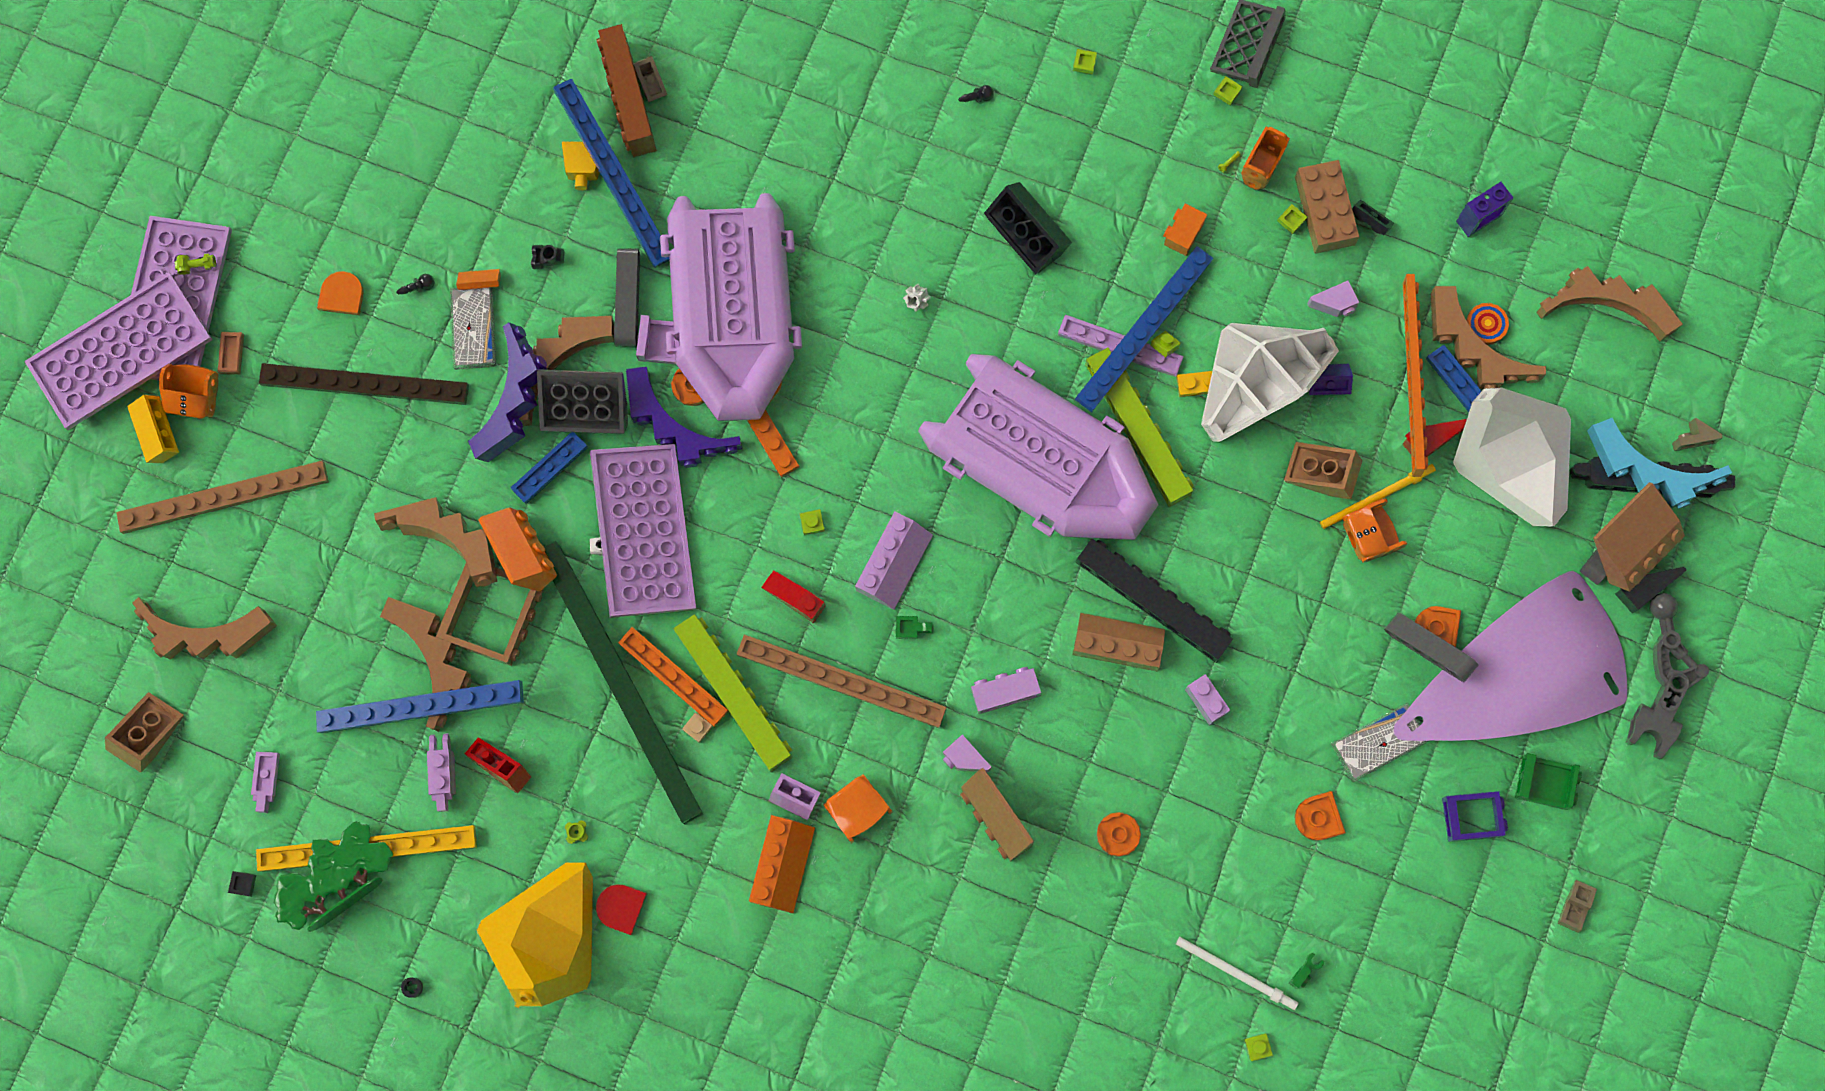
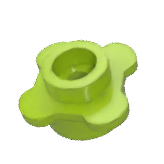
[565,820,588,844]

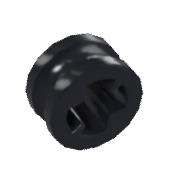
[401,977,423,998]

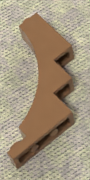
[374,497,498,587]

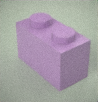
[1185,674,1230,726]
[769,773,821,820]

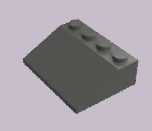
[537,370,628,434]

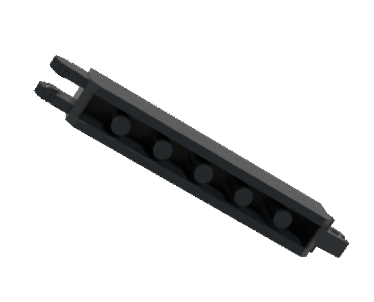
[1569,456,1736,498]

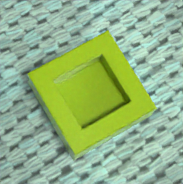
[1073,49,1097,74]
[1214,76,1242,106]
[1277,204,1307,234]
[1150,331,1181,358]
[799,509,825,535]
[1244,1033,1273,1061]

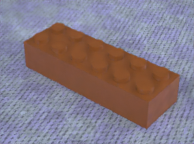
[596,24,657,157]

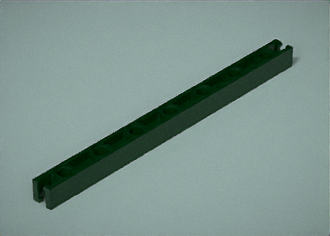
[544,541,703,825]

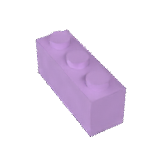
[971,667,1041,714]

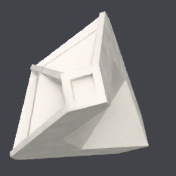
[1201,323,1339,442]
[1453,388,1571,527]

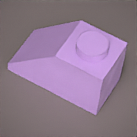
[1307,281,1359,317]
[943,735,992,772]

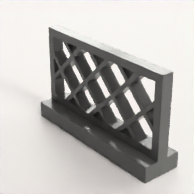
[1210,0,1286,88]

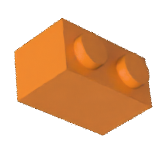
[1163,203,1207,256]

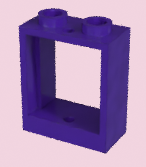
[1456,182,1514,237]
[1442,791,1508,842]

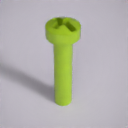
[1218,151,1241,173]

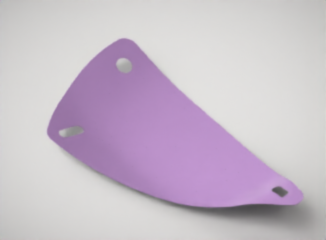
[1394,571,1627,741]

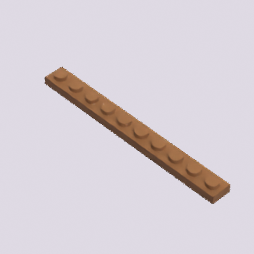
[116,461,329,534]
[737,634,946,728]

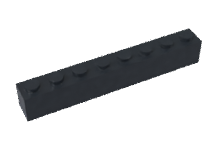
[1076,539,1233,663]

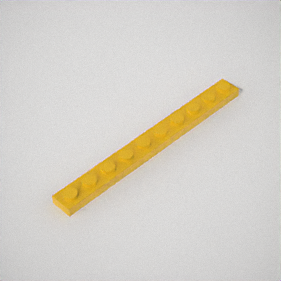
[256,825,477,872]

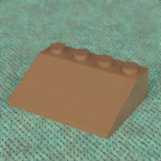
[1593,482,1685,592]
[960,768,1034,862]

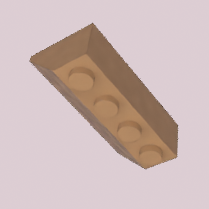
[1072,613,1165,672]

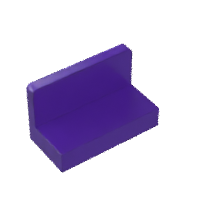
[1308,364,1353,395]

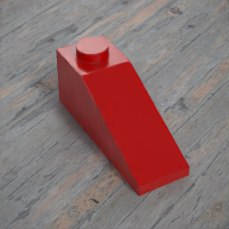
[1403,419,1467,457]
[761,570,826,624]
[464,737,531,794]

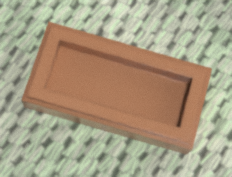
[218,332,244,374]

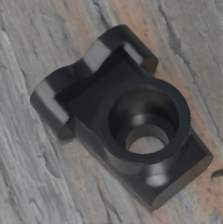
[531,245,565,269]

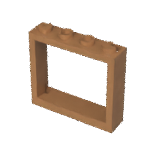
[436,563,544,666]

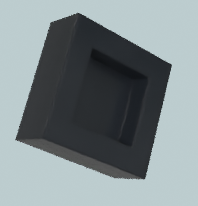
[228,871,256,897]

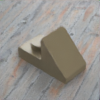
[633,56,667,102]
[1672,418,1723,451]

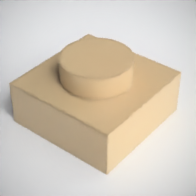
[682,712,713,743]

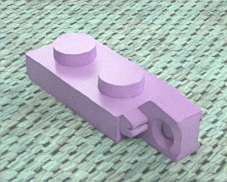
[251,752,280,813]

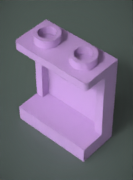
[636,315,679,364]

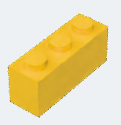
[127,395,179,463]

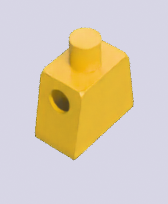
[562,142,599,190]

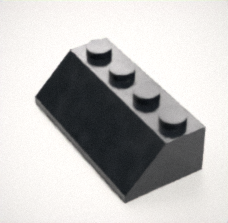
[983,182,1072,275]

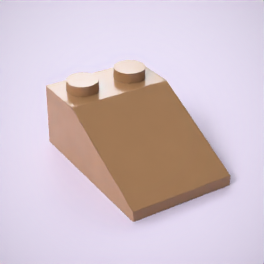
[1284,442,1362,499]
[105,692,184,773]

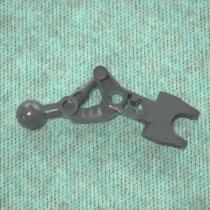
[1626,593,1709,759]

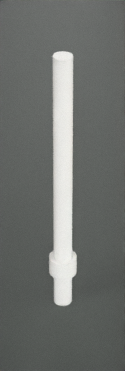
[1176,936,1299,1010]

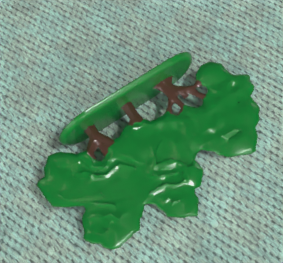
[274,822,393,932]

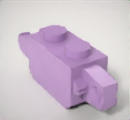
[427,733,456,812]

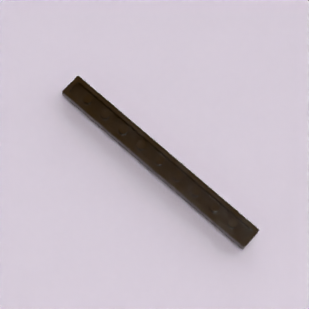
[259,363,469,405]

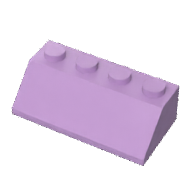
[855,511,933,610]

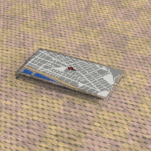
[450,287,497,370]
[1331,703,1429,782]

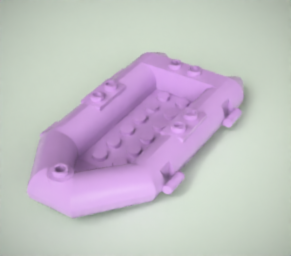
[660,193,802,421]
[918,354,1158,540]

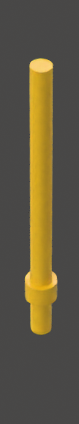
[1320,464,1436,529]

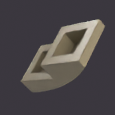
[1557,880,1597,933]

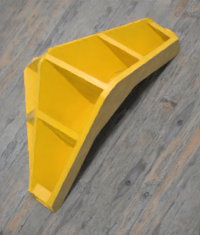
[477,863,593,1008]

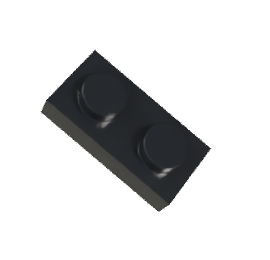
[1352,199,1394,235]

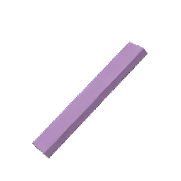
[1058,315,1184,377]

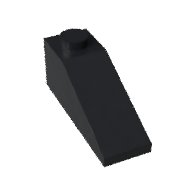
[1615,567,1687,614]

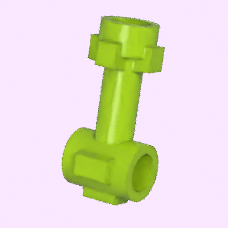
[175,253,216,275]

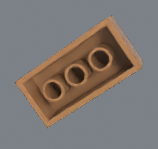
[1295,160,1359,254]

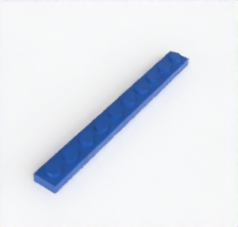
[553,78,670,268]
[1075,246,1213,412]
[316,680,524,733]

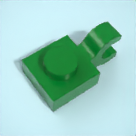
[896,616,933,639]
[1289,953,1324,989]

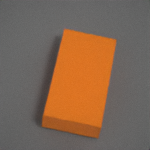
[456,269,501,290]

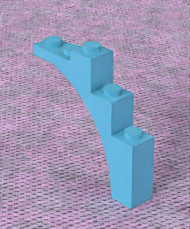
[1587,418,1732,509]

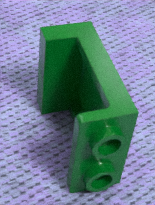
[1515,753,1582,810]

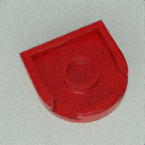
[596,885,647,935]

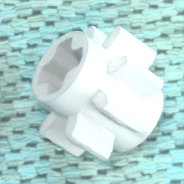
[903,284,931,312]

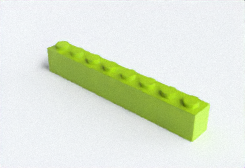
[1085,347,1194,507]
[673,614,793,772]

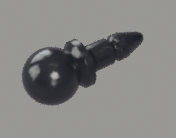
[958,85,994,103]
[396,274,435,294]

